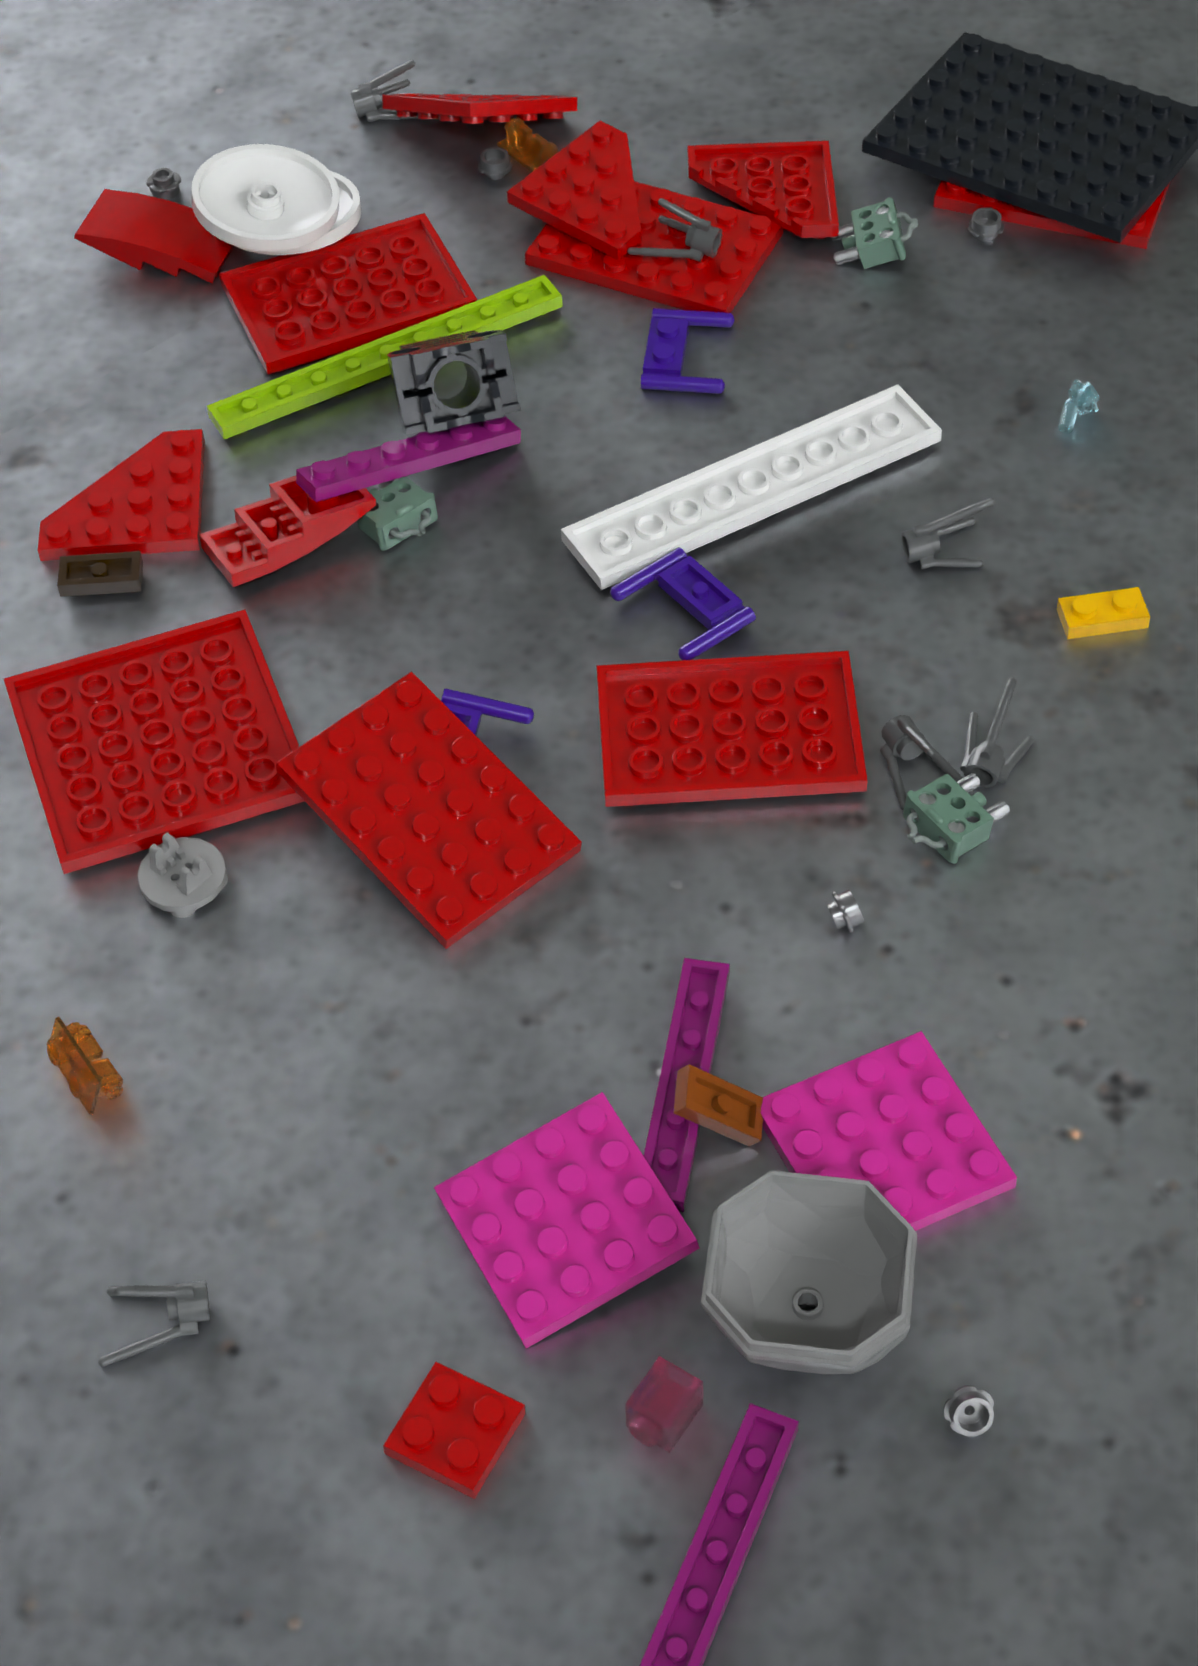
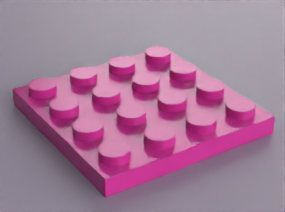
[760,1031,1017,1231]
[434,1092,700,1349]

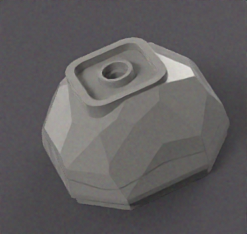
[701,1170,918,1374]

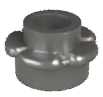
[478,147,512,180]
[146,168,181,200]
[968,208,1004,241]
[827,889,865,933]
[944,1385,994,1437]

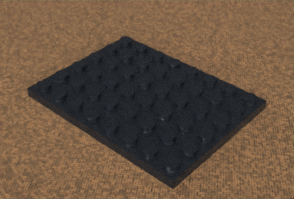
[862,32,1198,243]

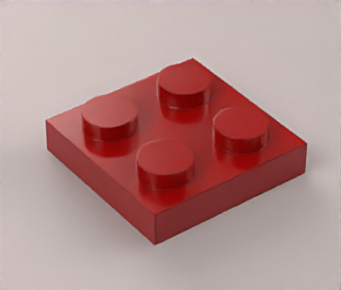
[383,1362,526,1499]

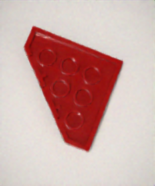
[382,93,577,124]
[507,120,642,260]
[687,140,839,239]
[38,429,205,561]

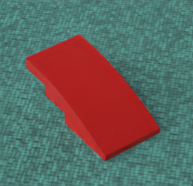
[74,189,235,284]
[199,475,376,588]

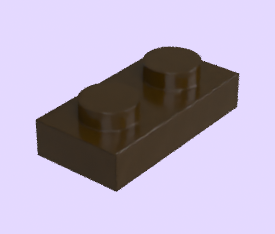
[57,551,143,597]

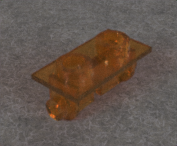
[497,118,558,172]
[47,1017,123,1115]

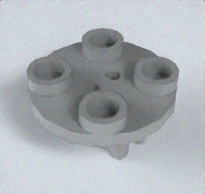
[137,833,228,918]

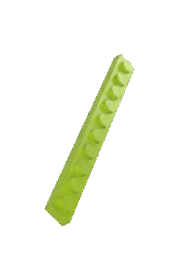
[206,275,563,440]

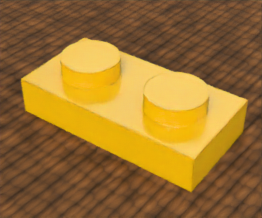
[1056,587,1150,639]

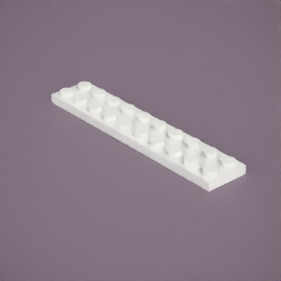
[561,384,942,590]

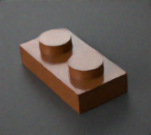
[674,1064,763,1147]

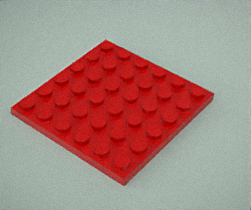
[4,609,304,874]

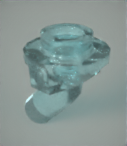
[1058,379,1100,433]

